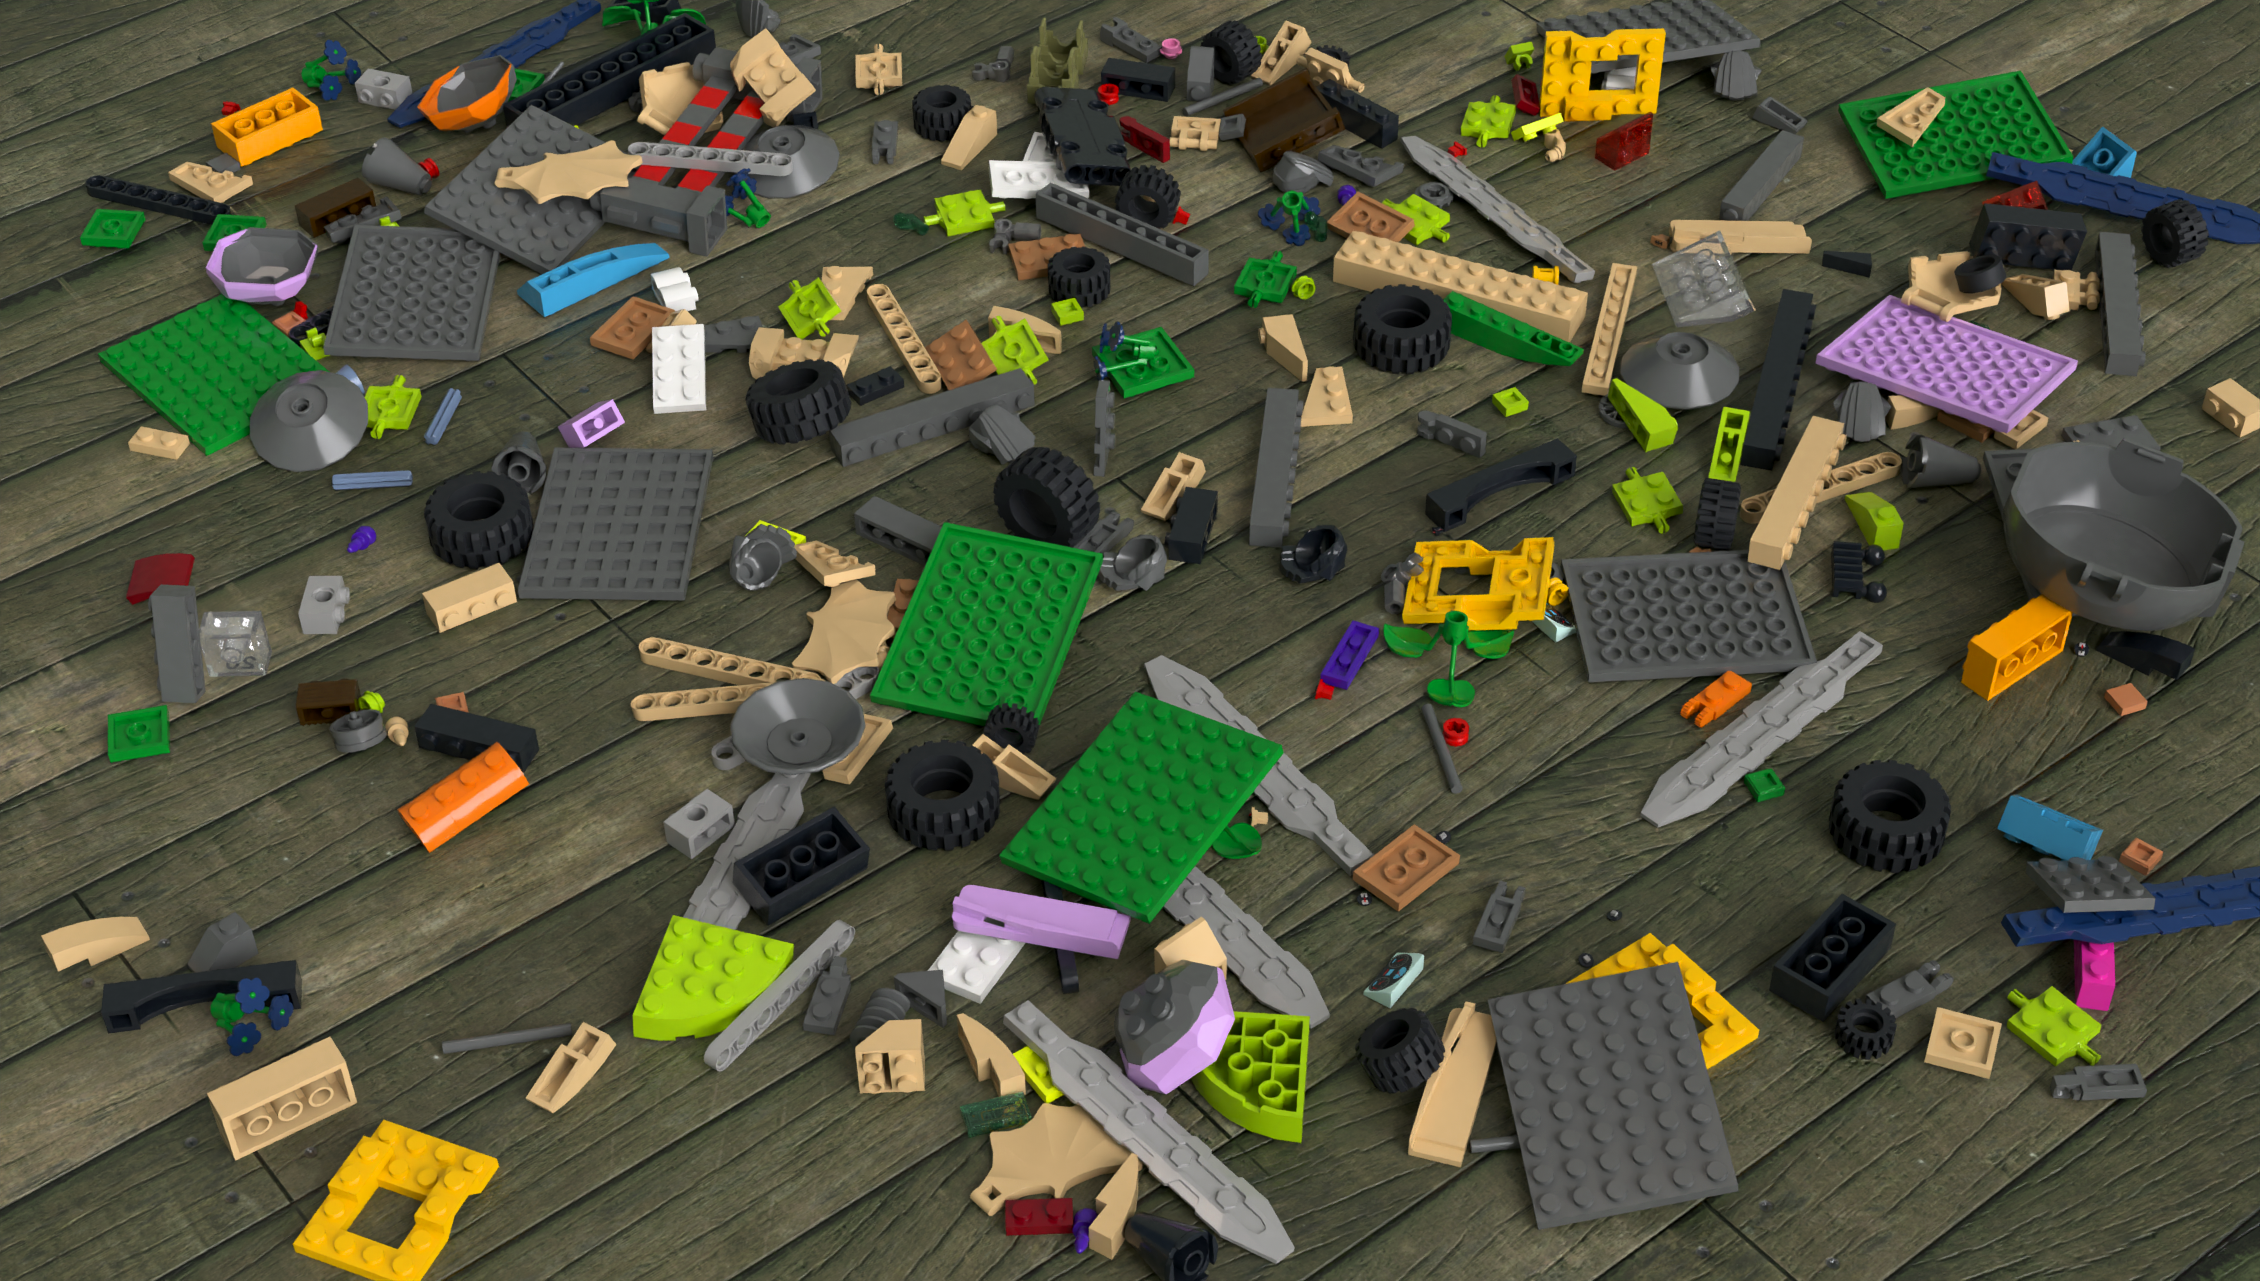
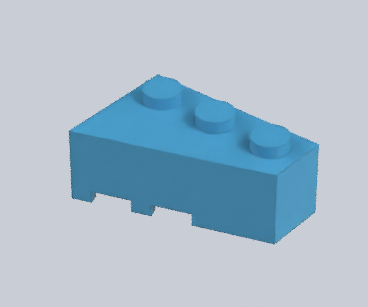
[1997,795,2103,861]

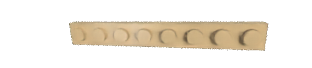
[1582,263,1637,396]

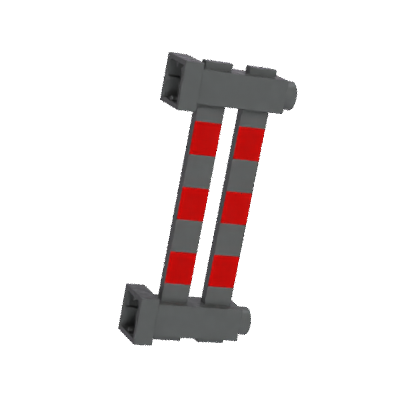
[590,47,823,257]

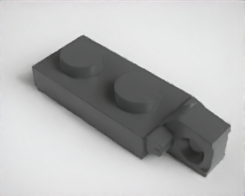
[803,956,851,1035]
[2049,1064,2147,1100]

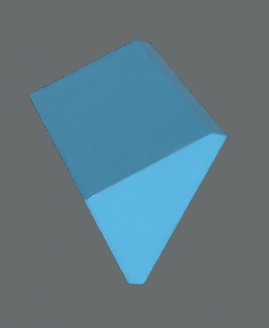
[2072,126,2137,178]

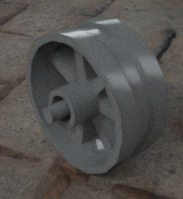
[329,709,387,752]

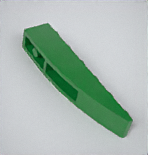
[1443,291,1584,366]

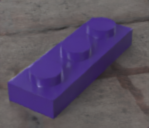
[1320,620,1379,690]

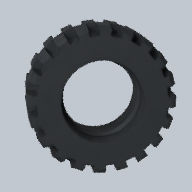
[1353,284,1452,374]
[745,359,851,444]
[993,447,1100,548]
[424,471,534,569]
[885,740,1000,851]
[1829,760,1951,873]

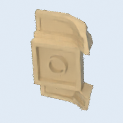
[730,28,816,128]
[749,327,859,379]

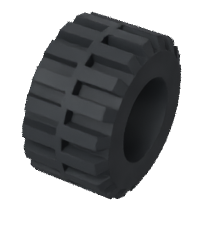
[1200,20,1262,85]
[912,85,971,141]
[1115,165,1181,229]
[2141,199,2209,268]
[1048,247,1111,308]
[1694,478,1741,551]
[1355,1008,1445,1093]

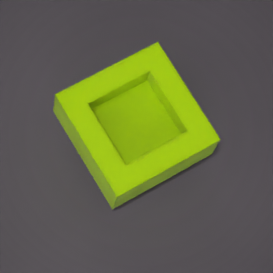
[1051,298,1084,326]
[1492,387,1529,417]

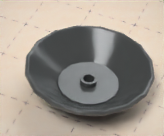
[733,125,840,198]
[1620,332,1739,410]
[250,370,368,472]
[730,678,866,775]

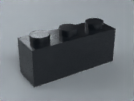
[1101,58,1175,102]
[1164,487,1218,564]

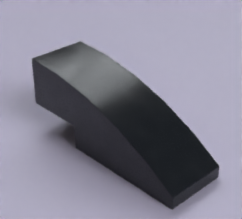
[607,0,682,23]
[2096,631,2195,680]

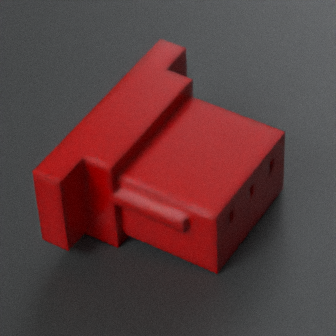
[221,101,241,116]
[1448,141,1467,157]
[1173,206,1190,225]
[293,301,308,320]
[1315,679,1334,700]

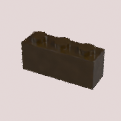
[295,177,376,238]

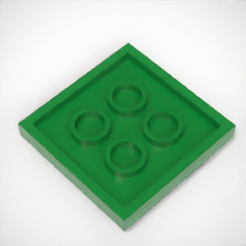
[1092,327,1194,398]

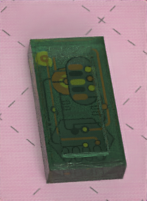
[960,1091,1032,1138]

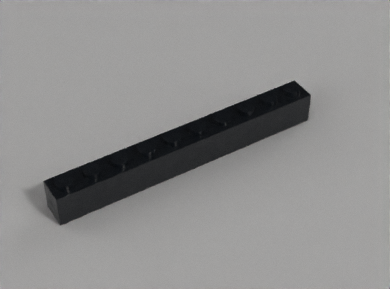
[1740,289,1817,471]

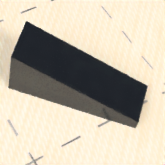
[1822,251,1872,278]

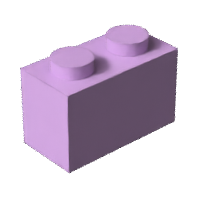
[558,399,625,448]

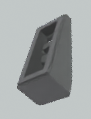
[1752,96,1808,134]

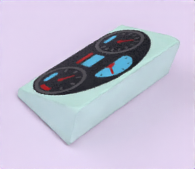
[1532,601,1576,643]
[1363,953,1424,1008]

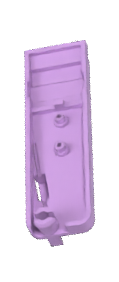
[952,885,1131,959]

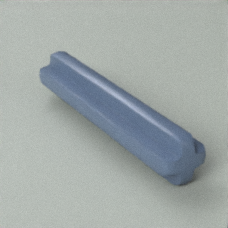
[424,388,462,445]
[332,470,413,490]

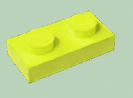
[1511,113,1564,142]
[1013,1046,1064,1103]

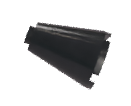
[1125,1212,1218,1281]

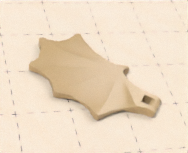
[495,140,643,204]
[792,579,896,684]
[970,1103,1143,1216]

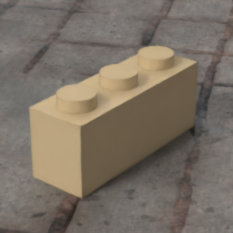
[422,563,517,633]

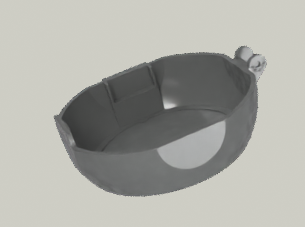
[2003,438,2244,631]

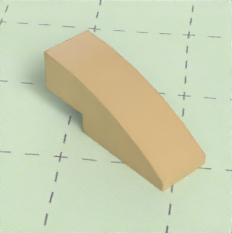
[988,306,1062,354]
[1885,395,1941,430]
[1141,452,1206,521]
[973,734,1056,800]
[41,917,150,971]
[957,1013,1026,1102]
[526,1022,616,1113]
[1089,1153,1138,1260]

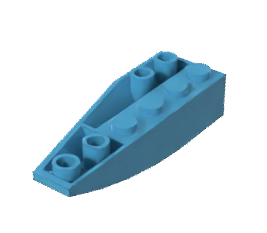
[517,243,669,317]

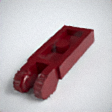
[1119,116,1170,163]

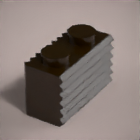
[296,678,361,726]

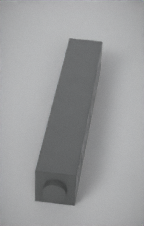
[1719,130,1804,221]

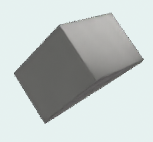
[894,970,947,1028]

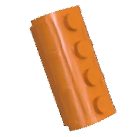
[397,742,529,853]

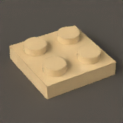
[1924,1007,2002,1079]

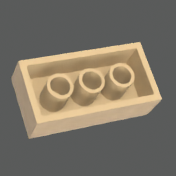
[207,1037,357,1161]

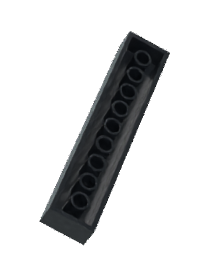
[503,13,716,127]

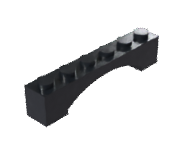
[1425,438,1577,532]
[101,960,302,1034]

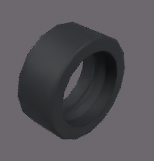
[1954,255,2006,294]

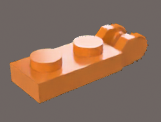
[1680,671,1752,728]

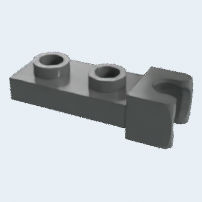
[1100,17,1162,63]

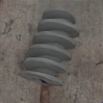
[850,988,910,1049]

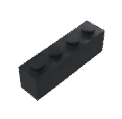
[1316,79,1399,149]
[414,704,539,773]

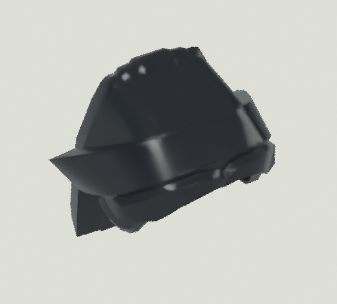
[1279,525,1347,583]

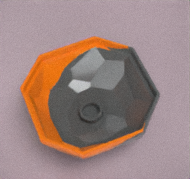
[417,55,517,133]

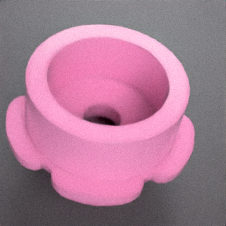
[1160,39,1182,59]

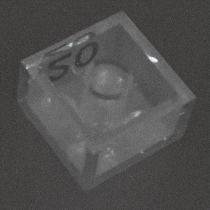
[199,611,272,677]

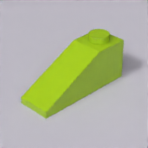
[1608,378,1678,452]
[1708,407,1750,482]
[1845,492,1904,550]

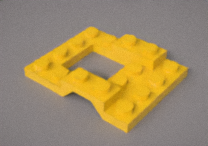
[1539,28,1666,121]
[1402,537,1555,631]
[1566,933,1759,1069]
[293,1120,499,1281]

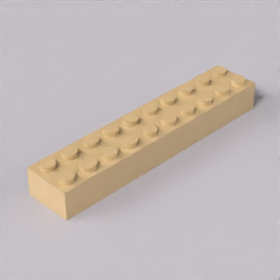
[1333,231,1588,342]

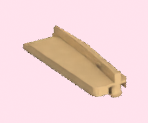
[1669,220,1812,254]
[1408,1001,1497,1167]

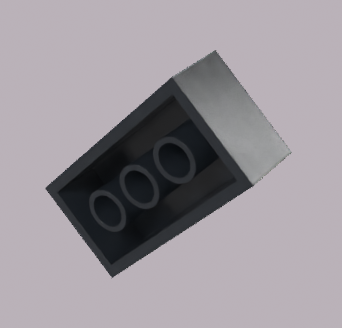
[1969,203,2087,271]
[732,807,870,926]
[1769,894,1896,1022]

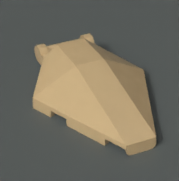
[637,62,723,136]
[1901,251,2002,322]

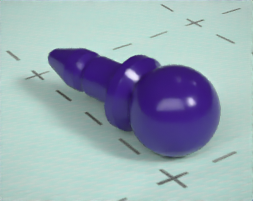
[1337,185,1356,206]
[347,526,376,553]
[1073,1208,1098,1254]

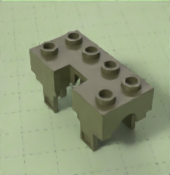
[1027,18,1088,104]

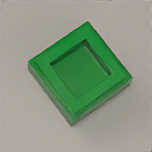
[1744,768,1785,802]

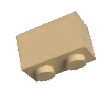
[2202,378,2260,437]

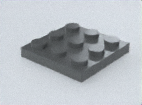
[2026,856,2156,913]

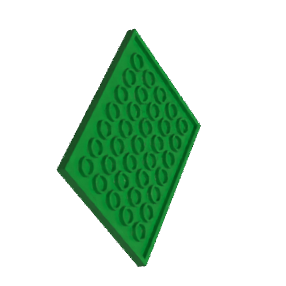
[1838,70,2073,199]
[98,293,329,456]
[870,522,1103,733]
[999,691,1284,924]

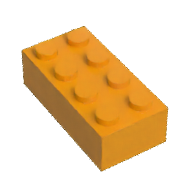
[211,88,323,167]
[1961,594,2073,701]

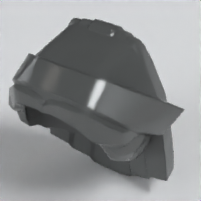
[734,0,781,38]
[1711,50,1762,101]
[1272,151,1334,193]
[1833,382,1892,443]
[968,405,1036,465]
[729,524,797,591]
[1098,534,1167,591]

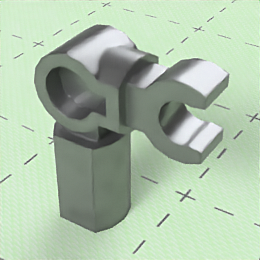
[972,46,1014,82]
[989,219,1041,254]
[1381,552,1424,615]

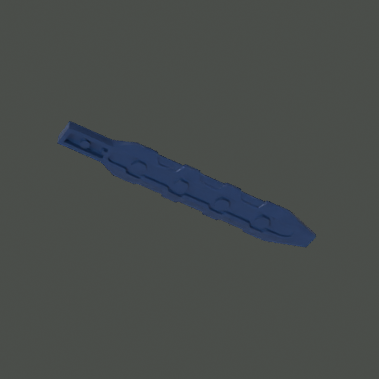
[388,0,601,128]
[1986,152,2260,244]
[2001,866,2260,947]

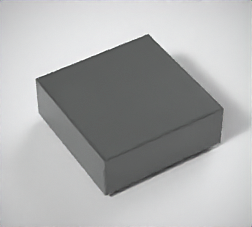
[1219,114,1246,141]
[206,153,241,173]

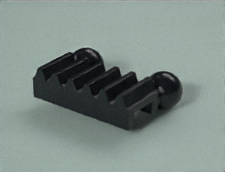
[1831,541,1887,603]

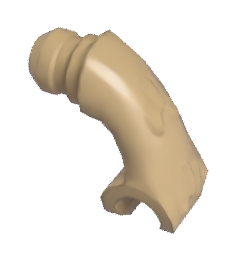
[1544,129,1566,162]

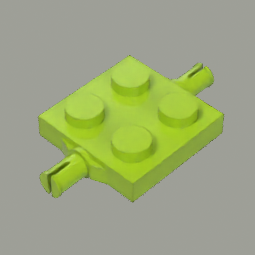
[1461,95,1516,148]
[923,189,1005,236]
[1382,194,1450,245]
[778,277,841,340]
[982,316,1049,385]
[364,375,422,439]
[1612,467,1683,534]
[2007,986,2101,1067]

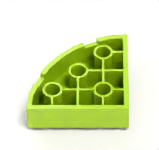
[633,915,794,1041]
[1191,1011,1310,1143]

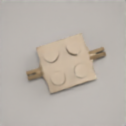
[856,44,902,95]
[1296,48,1365,93]

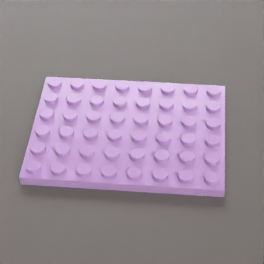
[1816,295,2078,433]

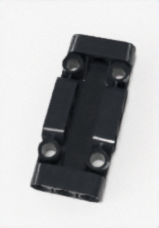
[1034,87,1131,186]

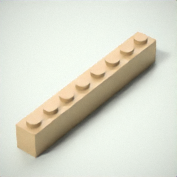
[1748,416,1847,570]

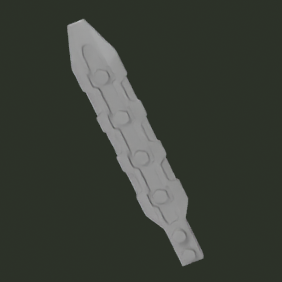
[1400,136,1595,283]
[1640,631,1883,828]
[1144,655,1374,876]
[683,773,811,930]
[1163,866,1330,1029]
[1003,1000,1295,1264]

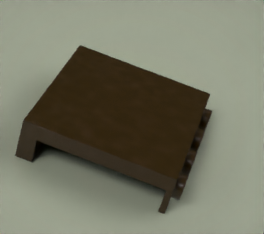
[1223,68,1345,173]

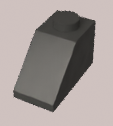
[1187,46,1214,102]
[187,912,259,973]

